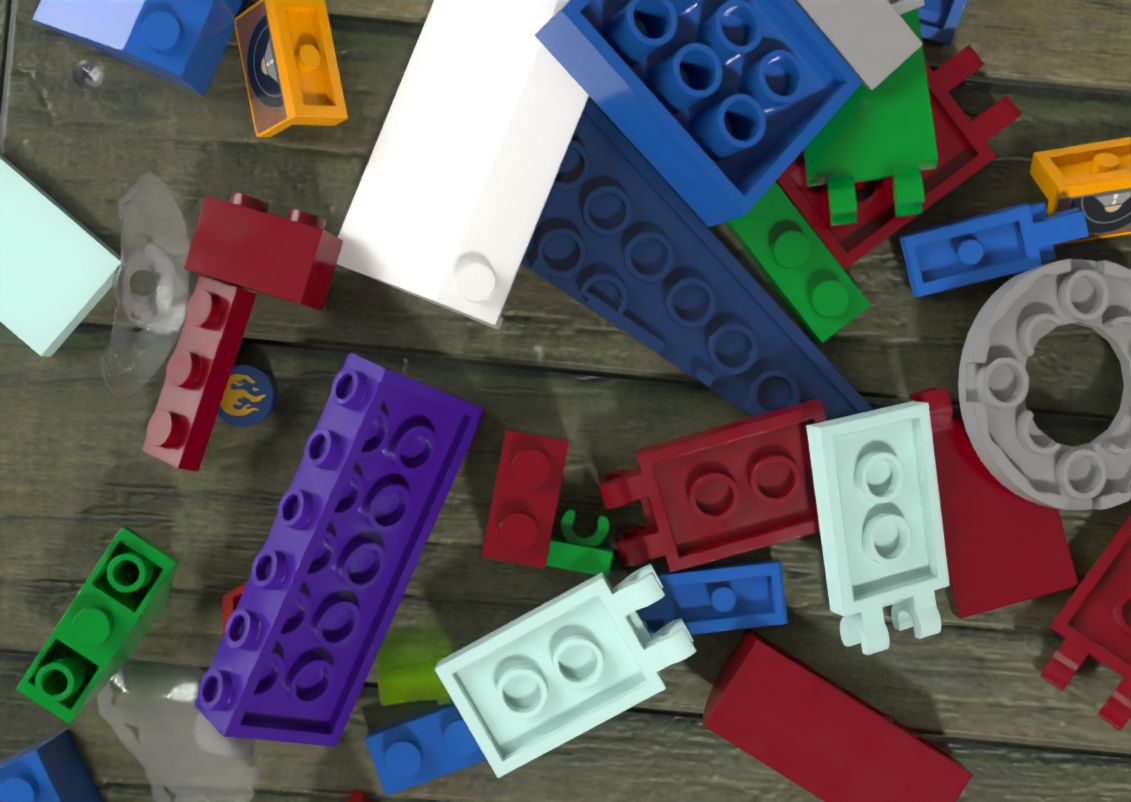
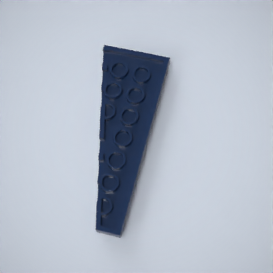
[521,97,874,421]

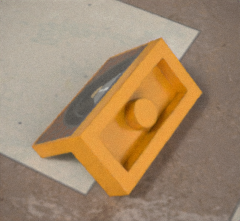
[234,0,348,137]
[1029,137,1131,246]

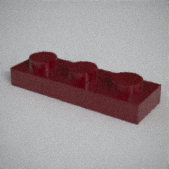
[142,276,257,472]

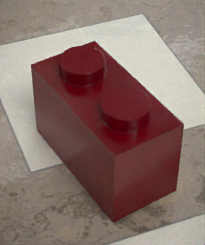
[184,192,343,311]
[482,428,569,569]

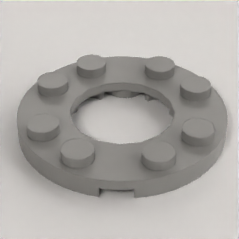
[958,259,1131,510]

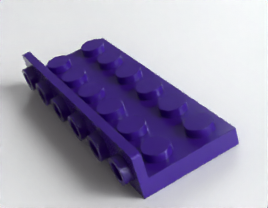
[195,353,485,747]

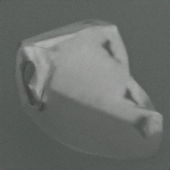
[98,171,191,401]
[97,658,263,802]

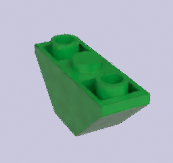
[15,526,180,724]

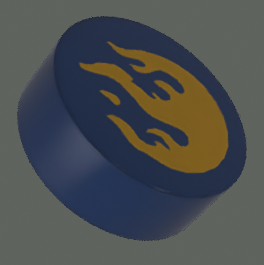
[218,365,278,426]

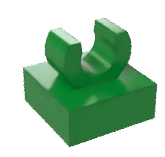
[546,507,613,577]

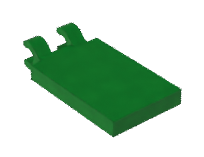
[803,8,938,226]

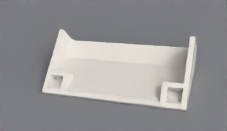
[337,0,589,330]

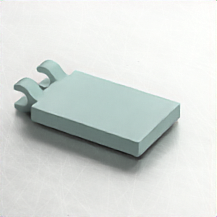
[0,154,130,357]
[806,401,950,655]
[435,564,696,778]

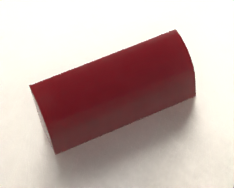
[702,628,973,802]

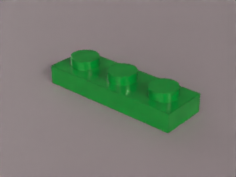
[724,181,871,344]

